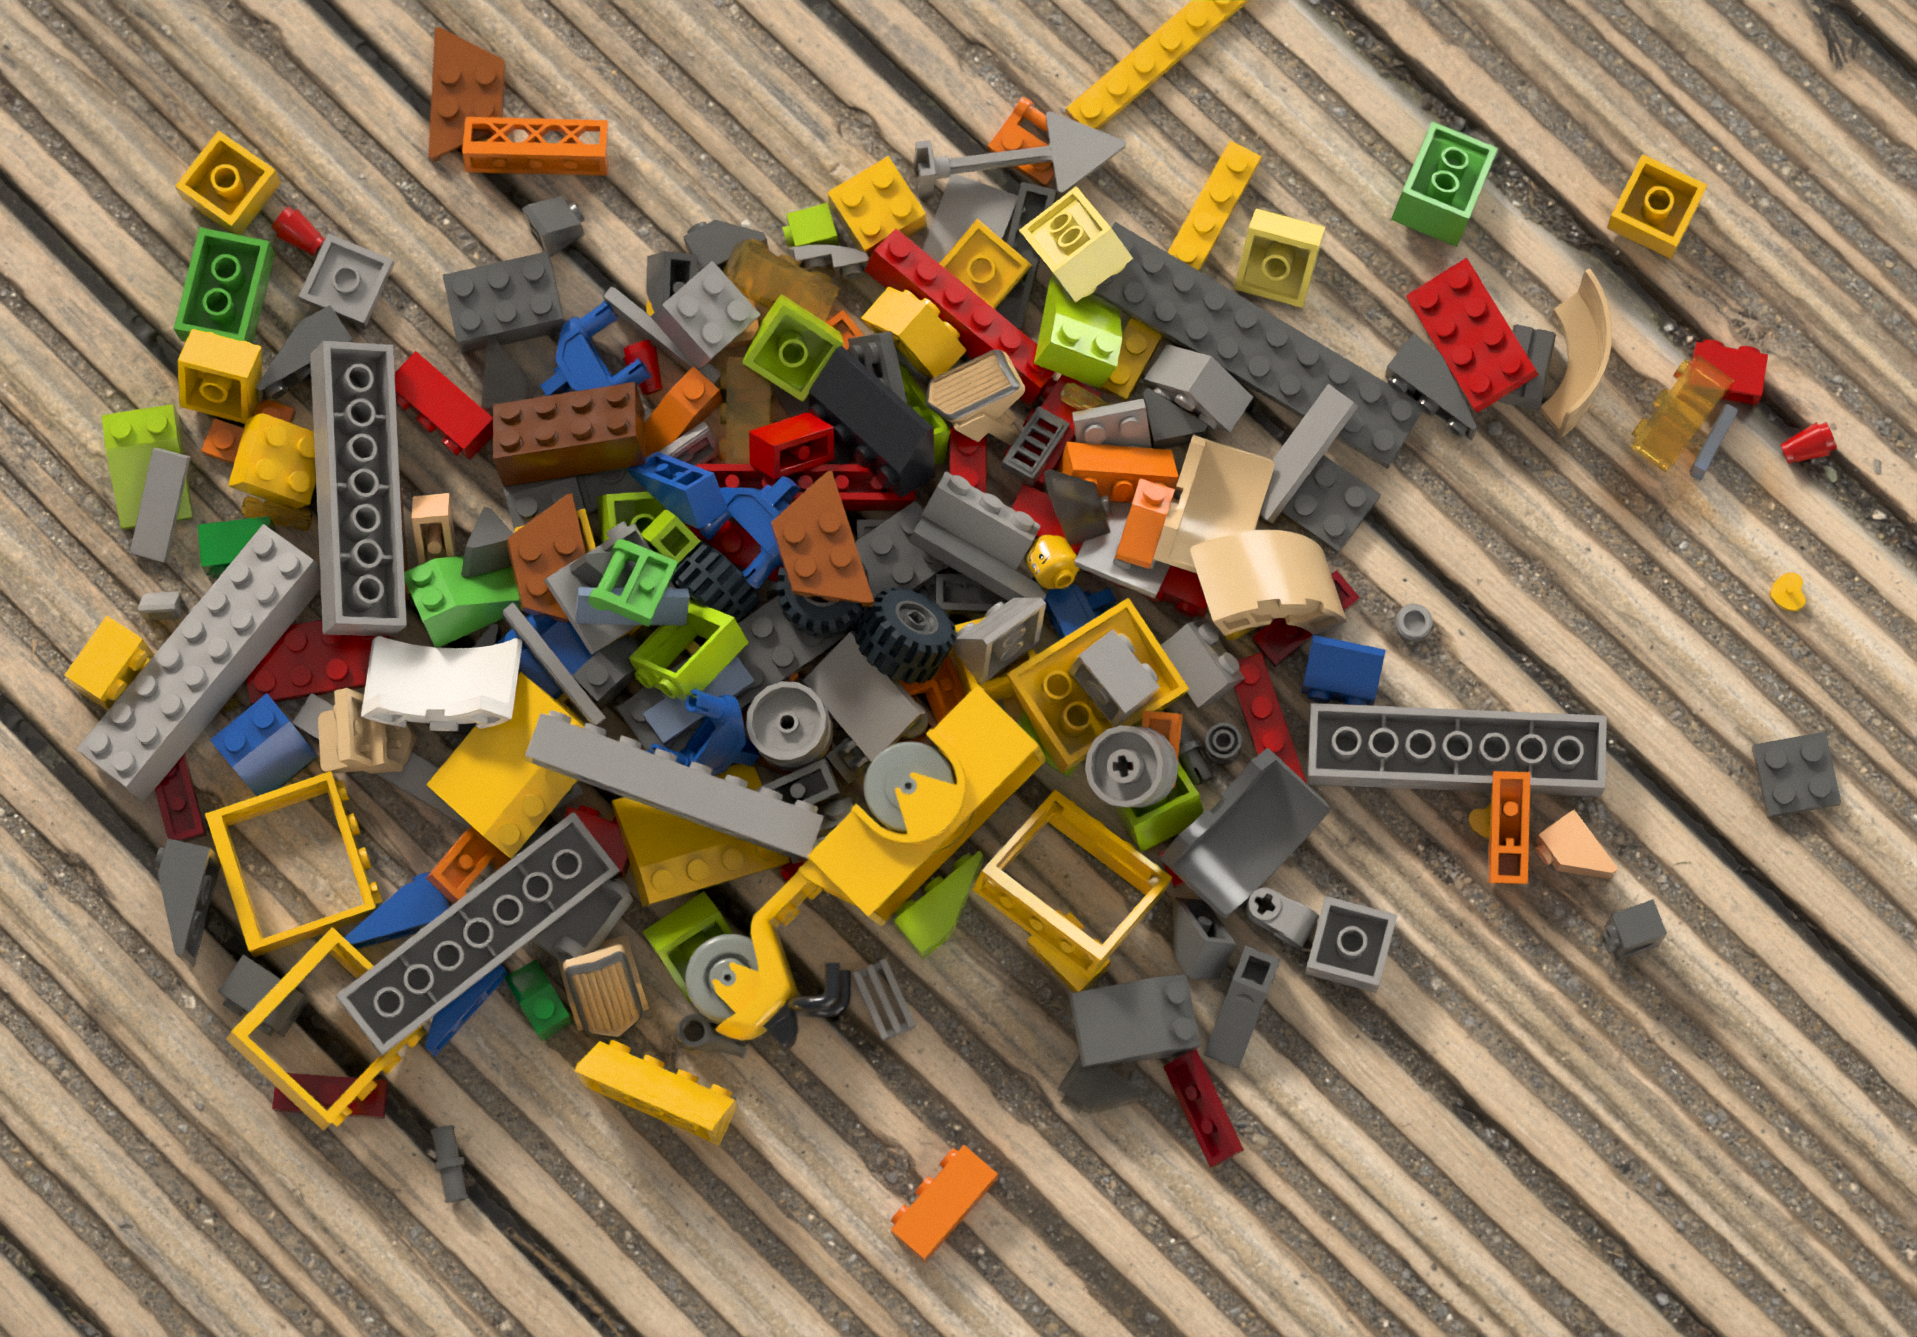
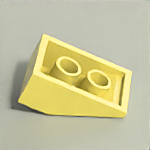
[1019,187,1134,303]

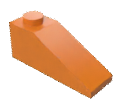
[645,366,722,457]
[1487,771,1530,885]

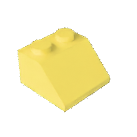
[1234,209,1325,308]

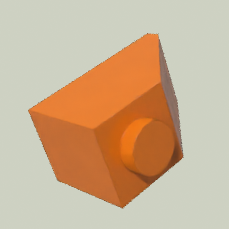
[1115,479,1175,569]

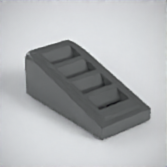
[1002,406,1070,486]

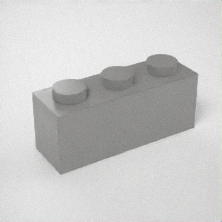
[918,472,1041,570]

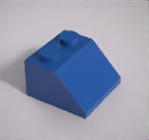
[495,614,599,700]
[1301,635,1386,706]
[210,694,319,796]

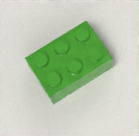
[173,227,275,344]

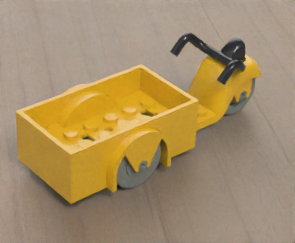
[685,685,1047,1051]

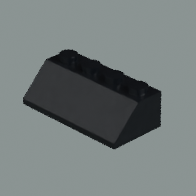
[808,346,935,498]

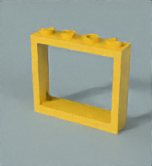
[205,771,383,957]
[972,789,1173,979]
[226,927,426,1131]

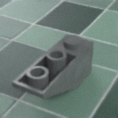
[256,305,353,404]
[1385,334,1477,440]
[1204,946,1280,1069]

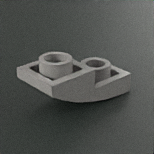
[793,245,869,280]

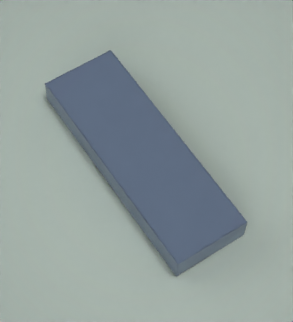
[575,587,689,625]
[643,656,755,746]

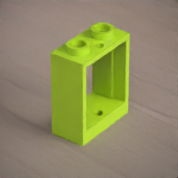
[629,599,749,701]

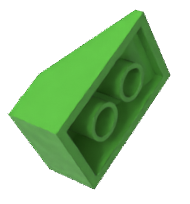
[1391,121,1498,247]
[404,556,521,648]

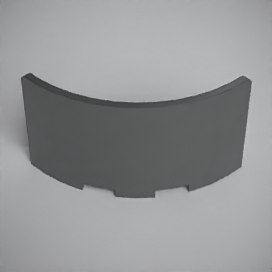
[1160,748,1331,918]

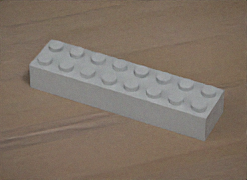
[310,341,407,637]
[76,524,321,803]
[1307,703,1607,797]
[525,710,824,863]
[336,812,620,1057]

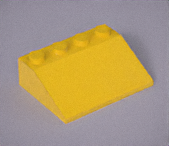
[1006,597,1189,774]
[426,671,585,859]
[611,764,790,907]
[574,1040,738,1146]

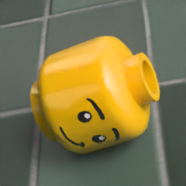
[1026,535,1079,589]

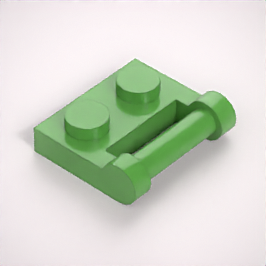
[587,539,678,627]

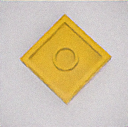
[939,218,1033,310]

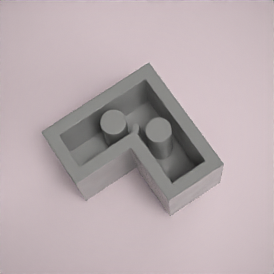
[1144,344,1253,432]

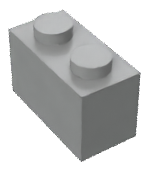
[1161,619,1245,708]

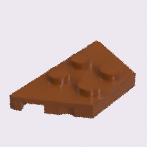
[428,27,506,162]
[771,471,874,607]
[507,493,586,624]

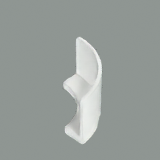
[361,636,522,731]

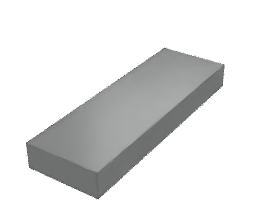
[130,447,191,562]

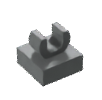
[822,736,872,787]

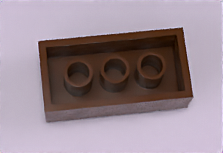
[493,382,646,487]

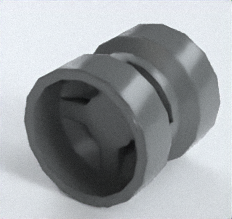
[1204,722,1242,766]

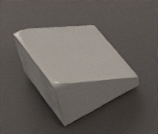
[138,592,181,621]

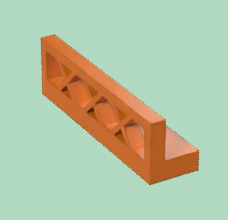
[462,117,609,176]

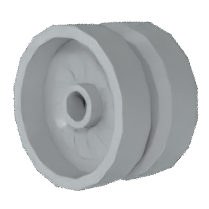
[746,681,834,771]
[1085,725,1178,808]

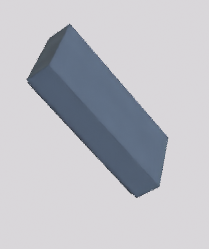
[1689,404,1738,480]

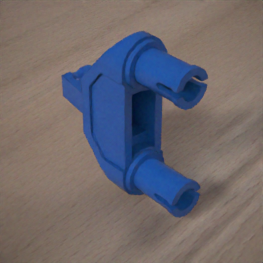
[540,301,652,396]
[695,476,800,589]
[1032,577,1117,639]
[647,689,760,776]

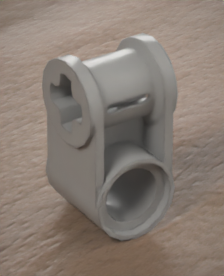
[1246,888,1319,949]

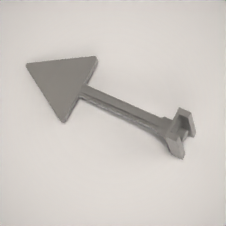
[913,111,1126,199]

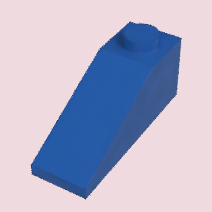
[628,451,728,528]
[344,872,451,950]
[425,964,509,1057]

